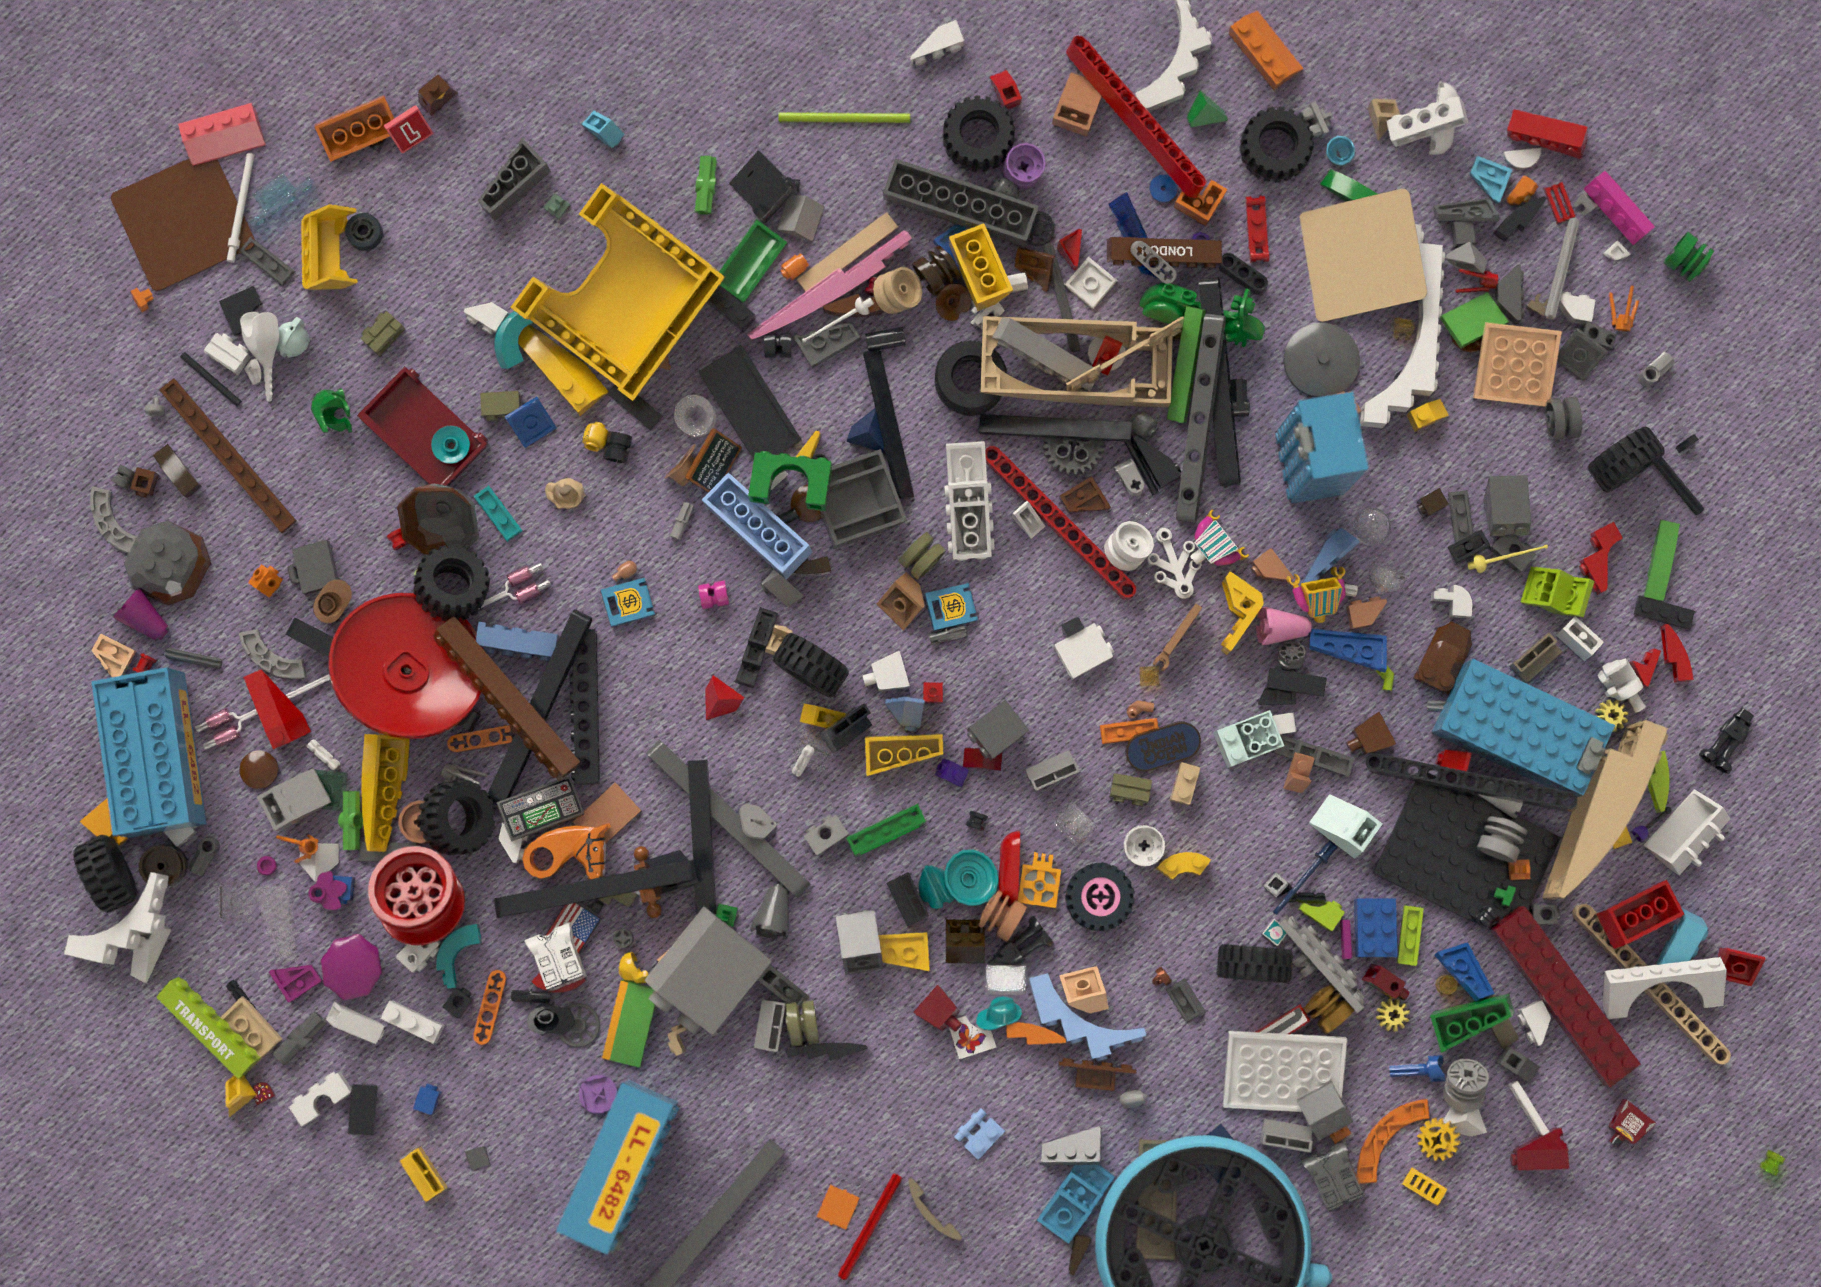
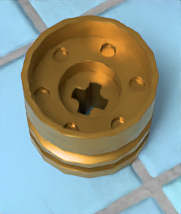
[1303,984,1355,1035]

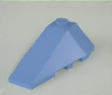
[1300,528,1360,587]
[885,697,924,732]

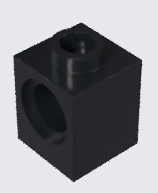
[442,987,474,1019]

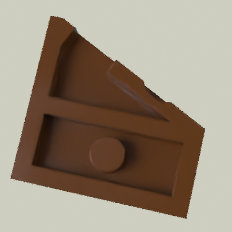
[1014,247,1055,292]
[1059,476,1111,513]

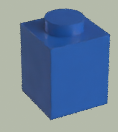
[413,1083,441,1115]

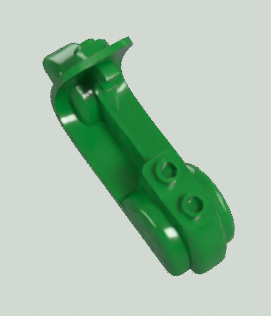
[1139,283,1265,347]

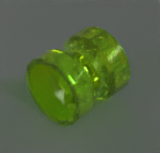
[1759,1150,1786,1177]

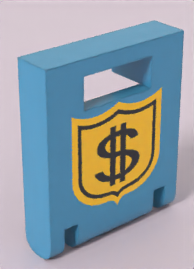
[600,578,655,627]
[924,583,978,631]

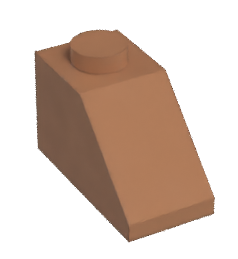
[1251,548,1294,582]

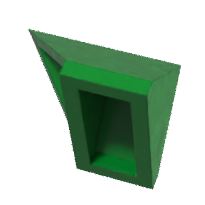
[1187,90,1228,127]

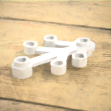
[1147,528,1202,599]

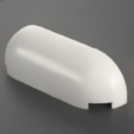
[1429,82,1458,155]

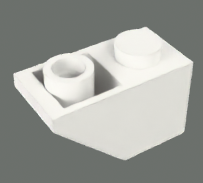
[1558,292,1595,324]
[463,302,509,335]
[499,823,529,864]
[1517,1000,1551,1046]

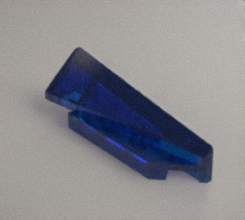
[1108,192,1165,278]

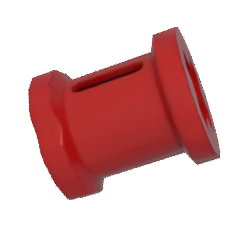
[132,653,157,673]

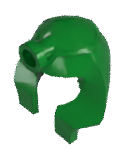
[311,388,352,433]

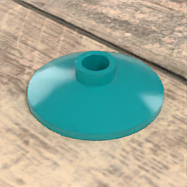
[431,426,470,464]

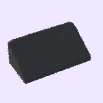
[1447,529,1491,565]

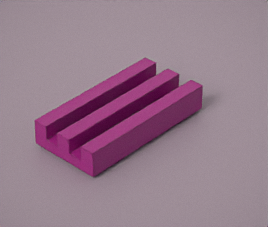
[1340,920,1352,959]

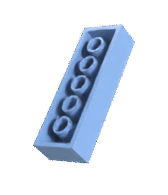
[702,473,813,579]

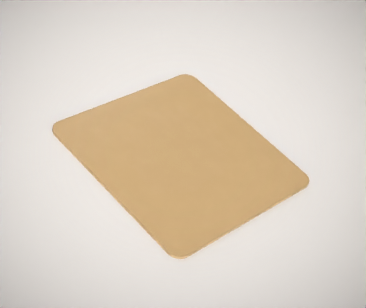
[1300,189,1427,322]

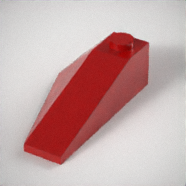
[243,669,311,749]

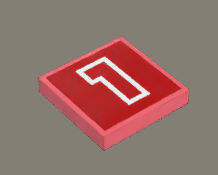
[384,105,434,154]

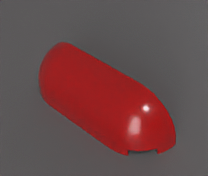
[998,831,1020,907]

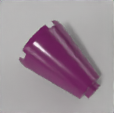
[113,589,169,640]

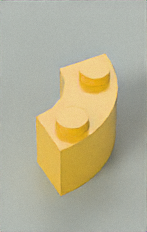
[1155,852,1211,880]

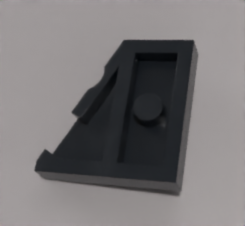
[1258,666,1296,705]

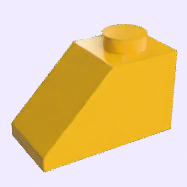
[1406,399,1449,432]

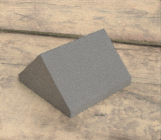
[777,195,824,242]

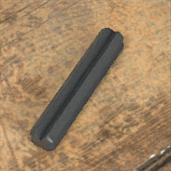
[165,648,222,669]

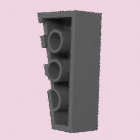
[478,138,551,221]

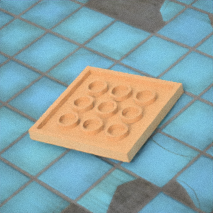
[1473,322,1562,406]

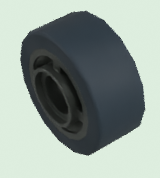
[345,213,383,251]

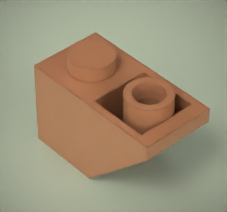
[1346,597,1387,630]

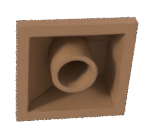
[876,572,924,630]

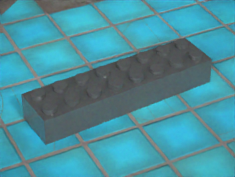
[883,158,1039,247]

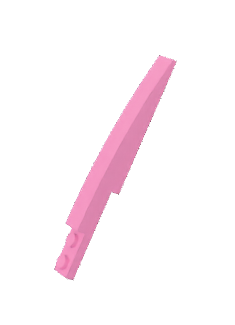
[747,231,912,339]

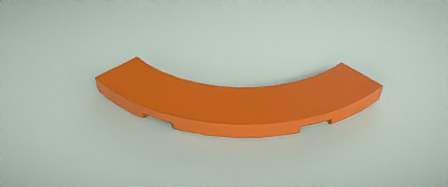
[1356,1099,1429,1184]

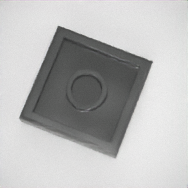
[1557,328,1608,381]

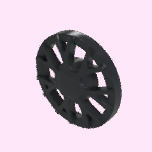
[1028,211,1055,246]

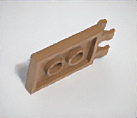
[1152,604,1202,672]

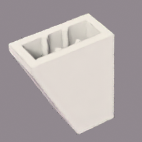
[326,1002,384,1044]

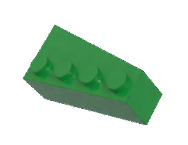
[1430,994,1515,1053]

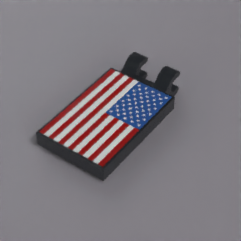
[545,900,604,954]

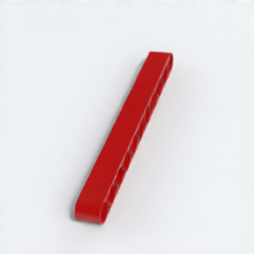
[1066,35,1206,198]
[985,446,1136,600]

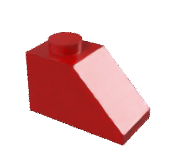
[1435,749,1471,771]

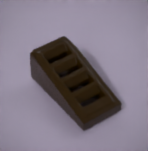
[1068,1234,1092,1276]

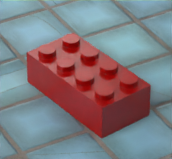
[1596,880,1685,949]

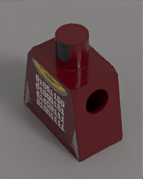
[1608,1099,1657,1148]

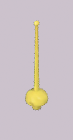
[1468,545,1548,573]

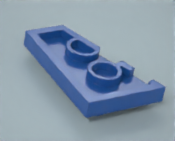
[1434,942,1495,1002]

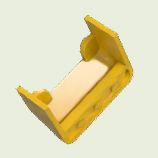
[301,204,357,290]

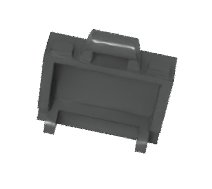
[287,540,340,594]

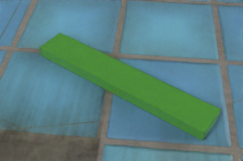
[1167,306,1206,423]

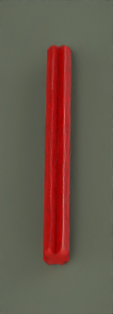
[838,1173,902,1280]

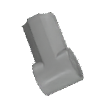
[1638,352,1675,387]

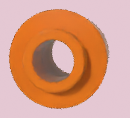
[780,254,809,281]

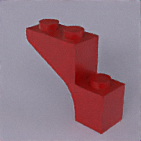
[1579,522,1623,595]

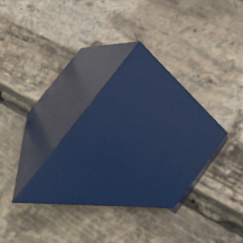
[846,408,884,453]

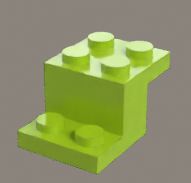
[1520,566,1594,618]

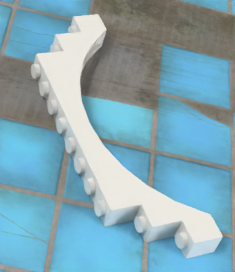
[1360,224,1445,428]

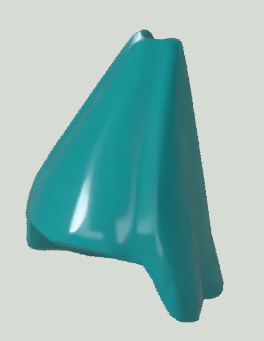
[918,865,955,909]

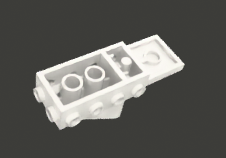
[944,441,994,561]

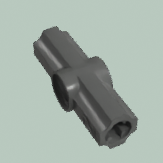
[273,1011,327,1065]

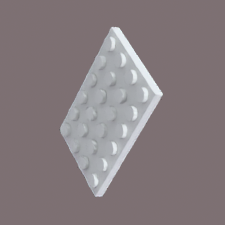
[1223,1031,1347,1112]

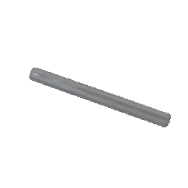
[1544,218,1580,320]

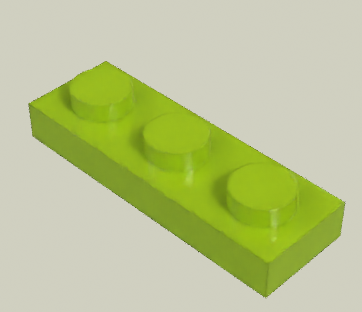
[1396,905,1424,966]

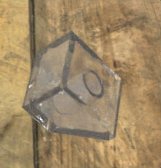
[1053,801,1099,846]

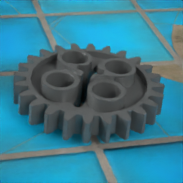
[1043,415,1105,477]

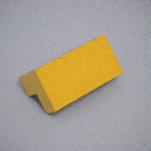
[399,1147,448,1202]

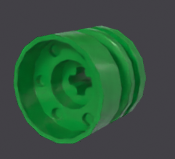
[1663,231,1714,282]

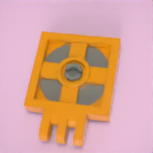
[1018,852,1061,908]

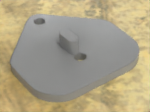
[739,804,777,839]

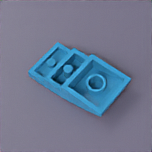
[1037,1165,1115,1244]

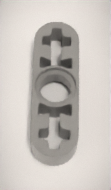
[1130,241,1176,284]

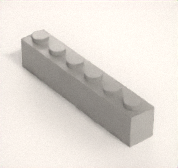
[992,317,1095,392]

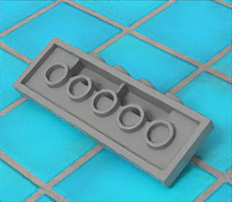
[1279,914,1365,1013]

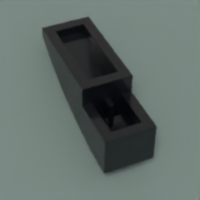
[1493,196,1547,242]

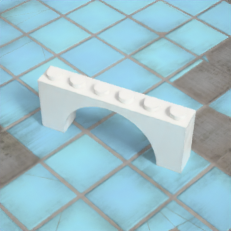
[1603,957,1726,1019]

